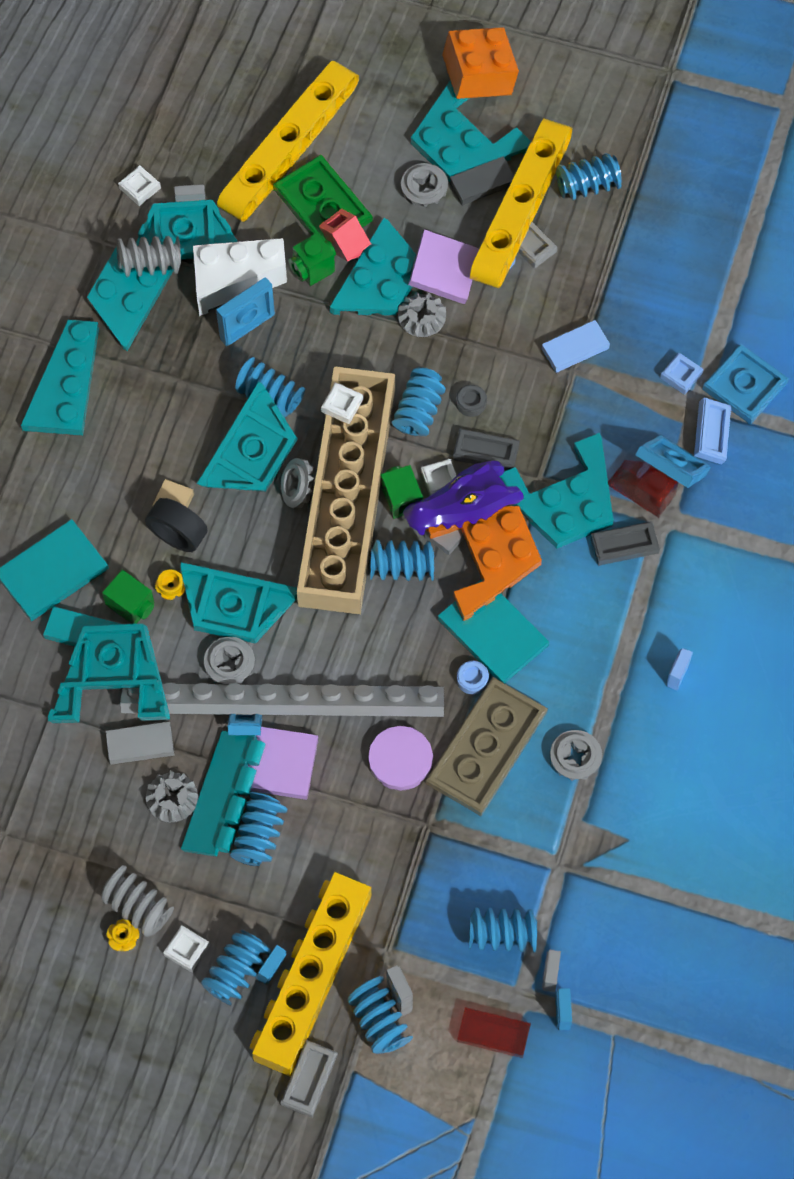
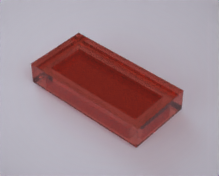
[457,1007,531,1058]

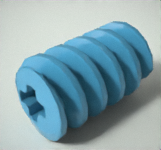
[556,153,622,200]
[235,357,306,418]
[391,367,446,436]
[370,540,434,581]
[230,792,288,866]
[469,907,537,952]
[201,930,272,1005]
[348,976,413,1054]

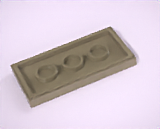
[426,677,548,816]

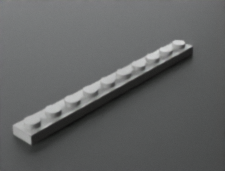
[120,683,444,717]

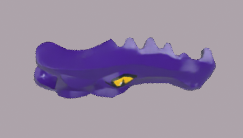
[403,461,524,535]

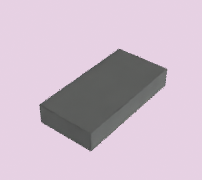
[450,156,514,205]
[453,428,520,471]
[591,521,660,566]

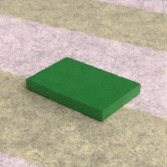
[273,155,373,241]

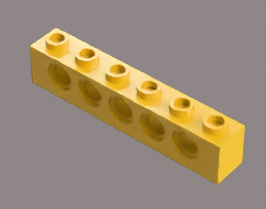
[250,872,372,1077]

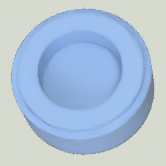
[457,661,489,695]

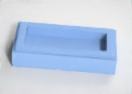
[542,320,610,373]
[694,397,731,464]

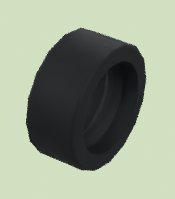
[145,498,208,552]

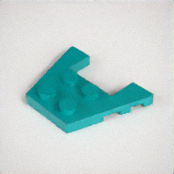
[411,80,532,182]
[500,433,614,549]
[48,623,170,723]

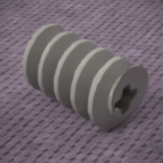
[117,236,181,277]
[102,865,174,937]

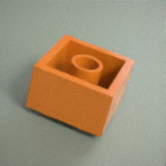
[442,27,519,99]

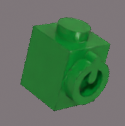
[289,232,336,287]

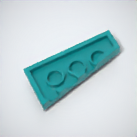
[21,320,99,436]

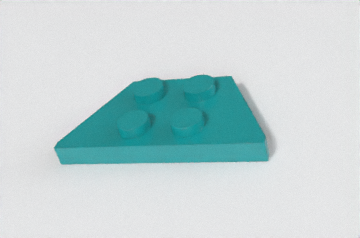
[136,200,240,260]
[330,218,416,316]
[87,246,183,351]
[197,382,298,492]
[180,562,297,644]

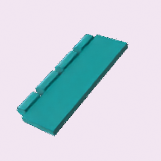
[181,731,266,857]

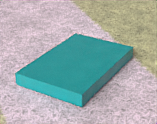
[0,519,109,622]
[438,579,549,684]

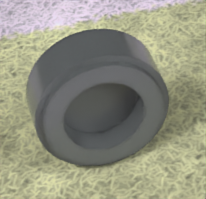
[456,385,487,417]

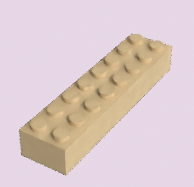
[297,367,395,615]

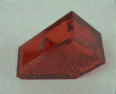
[608,460,679,518]

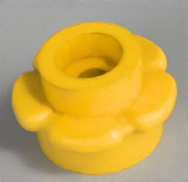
[155,569,185,600]
[106,919,139,951]

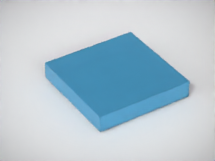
[216,277,275,346]
[702,343,789,425]
[635,435,711,488]

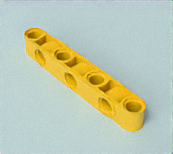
[217,61,359,222]
[470,118,572,288]

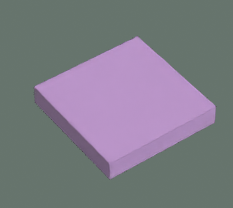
[408,229,479,304]
[248,727,318,800]

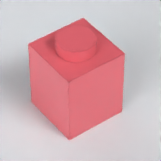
[319,209,371,261]

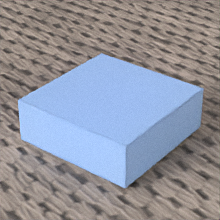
[660,353,703,395]
[666,648,693,691]

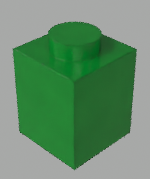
[381,465,423,519]
[102,569,155,624]

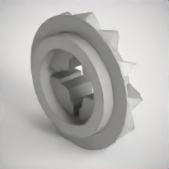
[401,163,448,208]
[398,292,446,337]
[281,458,315,508]
[204,637,255,685]
[550,730,602,781]
[145,770,198,822]

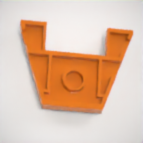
[426,506,542,621]

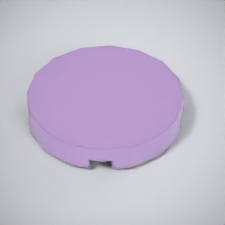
[368,726,433,791]

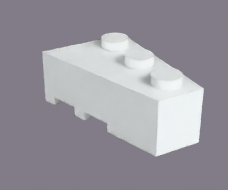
[193,238,287,316]

